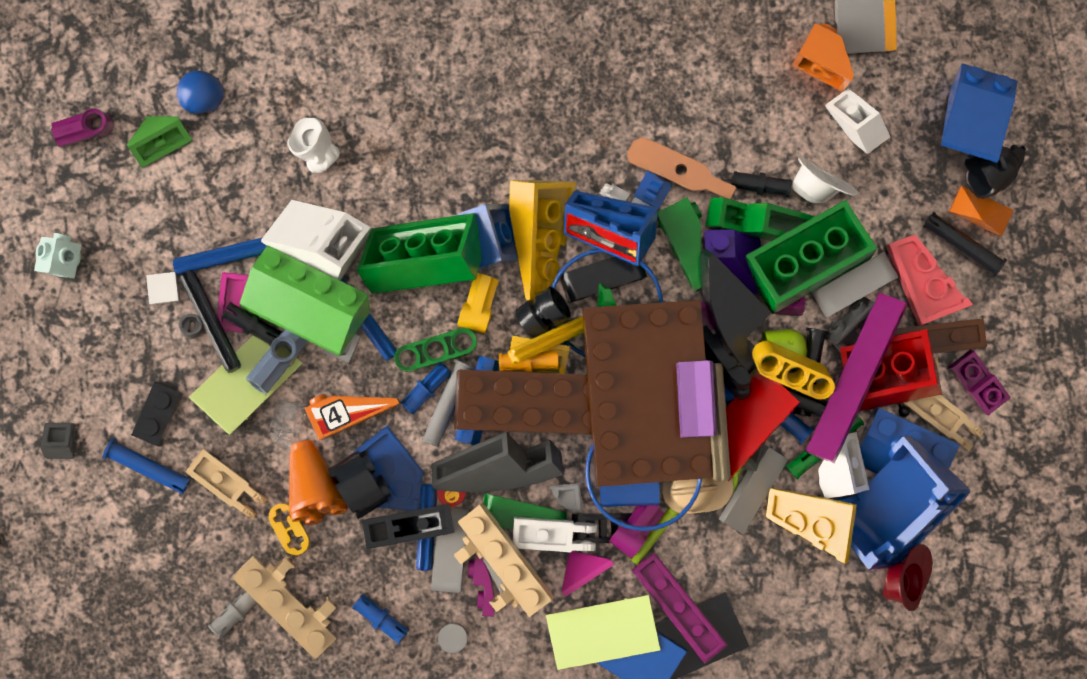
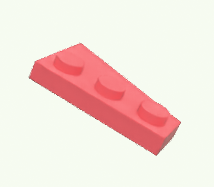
[886,234,973,326]

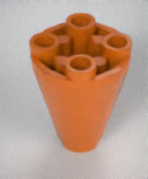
[289,440,348,525]

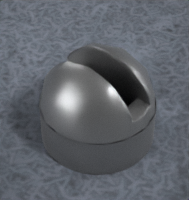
[179,314,203,339]

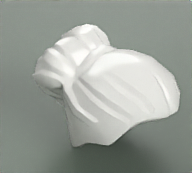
[287,118,340,173]

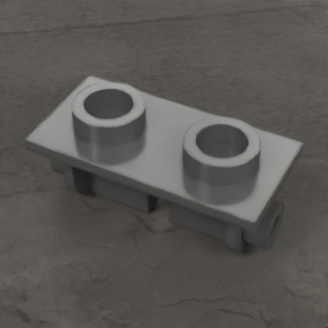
[825,297,875,354]

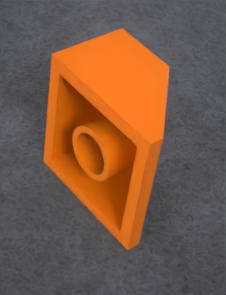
[792,23,854,92]

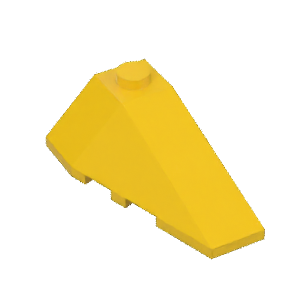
[509,180,576,300]

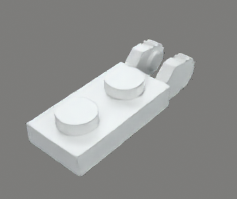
[513,517,597,552]

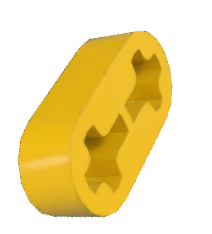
[269,503,310,555]

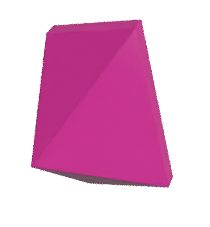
[561,551,614,597]

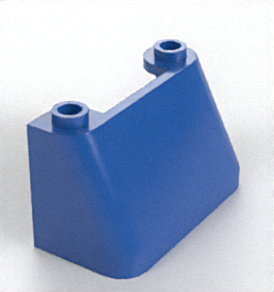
[837,436,970,570]

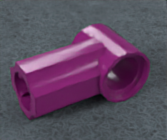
[51,108,114,148]
[609,505,664,559]

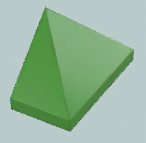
[127,116,193,168]

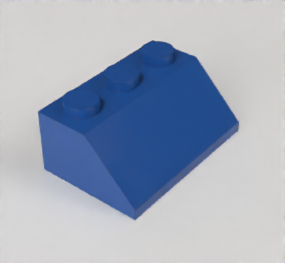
[859,408,960,474]

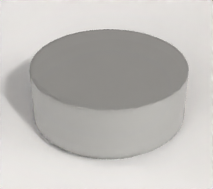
[438,623,468,653]

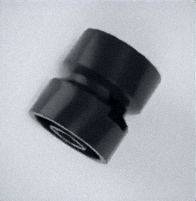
[516,286,571,338]

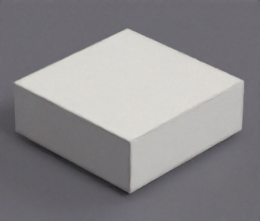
[146,272,180,305]

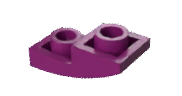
[948,350,1011,416]
[468,555,495,617]

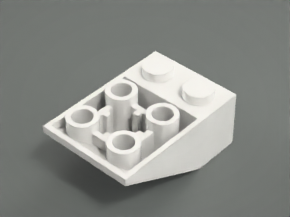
[261,200,371,280]

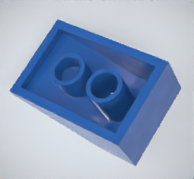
[941,63,1018,162]

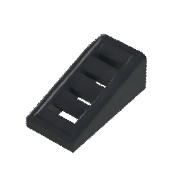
[571,513,632,544]

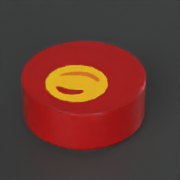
[437,490,466,507]

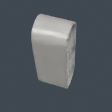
[812,252,899,318]
[431,507,469,594]

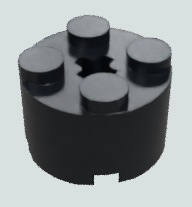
[328,450,392,519]

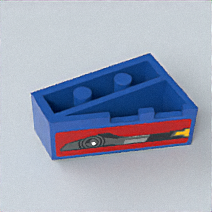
[564,190,658,266]

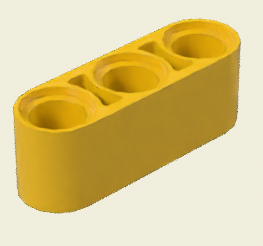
[752,341,835,400]

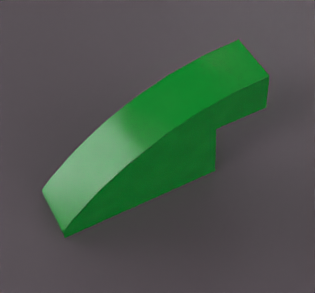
[705,197,816,241]

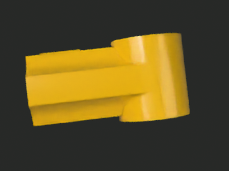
[457,273,499,335]

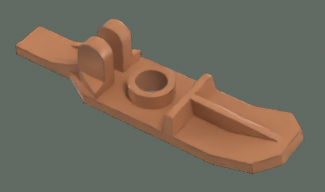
[627,137,737,199]

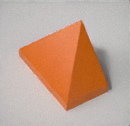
[949,186,1014,236]

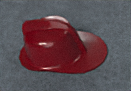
[882,544,933,611]

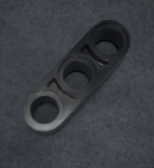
[560,256,648,303]

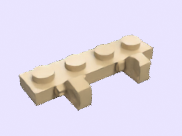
[454,503,555,617]
[232,555,337,660]

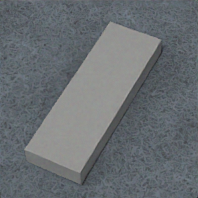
[719,444,788,534]

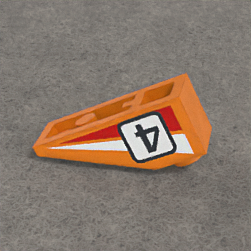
[305,394,401,440]

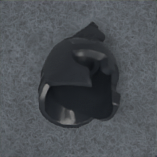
[963,145,1026,199]

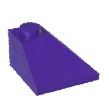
[702,230,761,296]

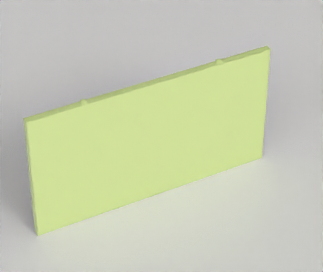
[189,333,302,435]
[546,595,661,670]

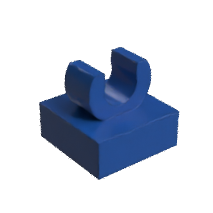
[633,170,673,211]

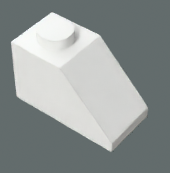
[825,88,890,154]
[818,432,869,499]

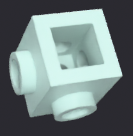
[34,233,81,279]

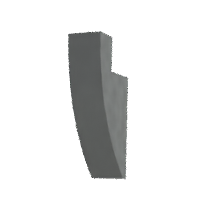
[431,432,564,492]

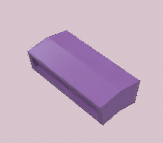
[676,360,717,438]

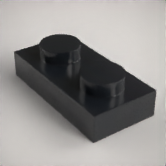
[131,382,183,447]

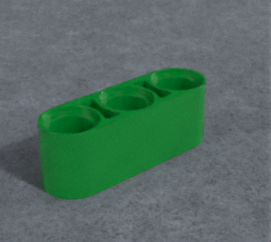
[394,328,478,372]
[482,493,567,530]

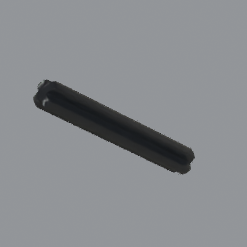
[180,270,241,373]

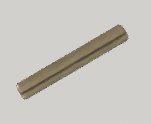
[710,363,731,481]

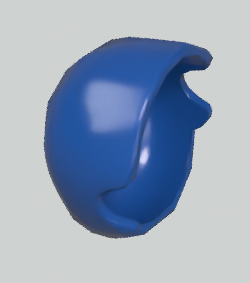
[176,70,224,114]

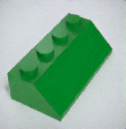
[746,200,877,314]
[356,213,482,294]

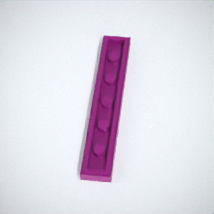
[806,293,908,464]

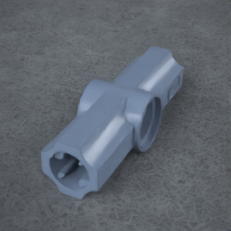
[246,330,309,395]

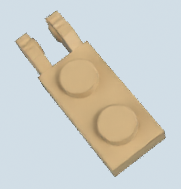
[902,395,984,452]
[185,449,268,519]

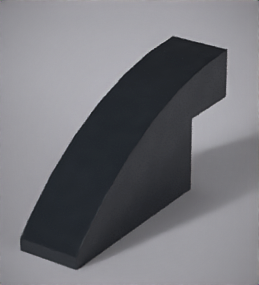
[700,248,771,374]

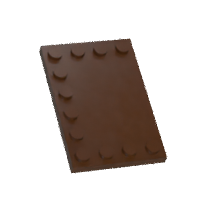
[582,300,713,487]

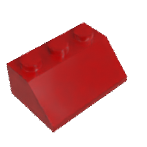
[840,329,943,411]

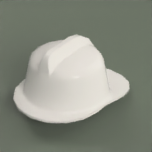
[791,156,858,203]

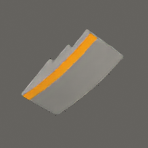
[835,0,897,54]

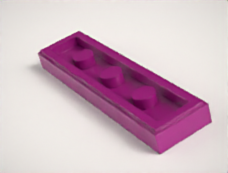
[631,552,728,664]

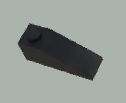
[362,504,455,549]

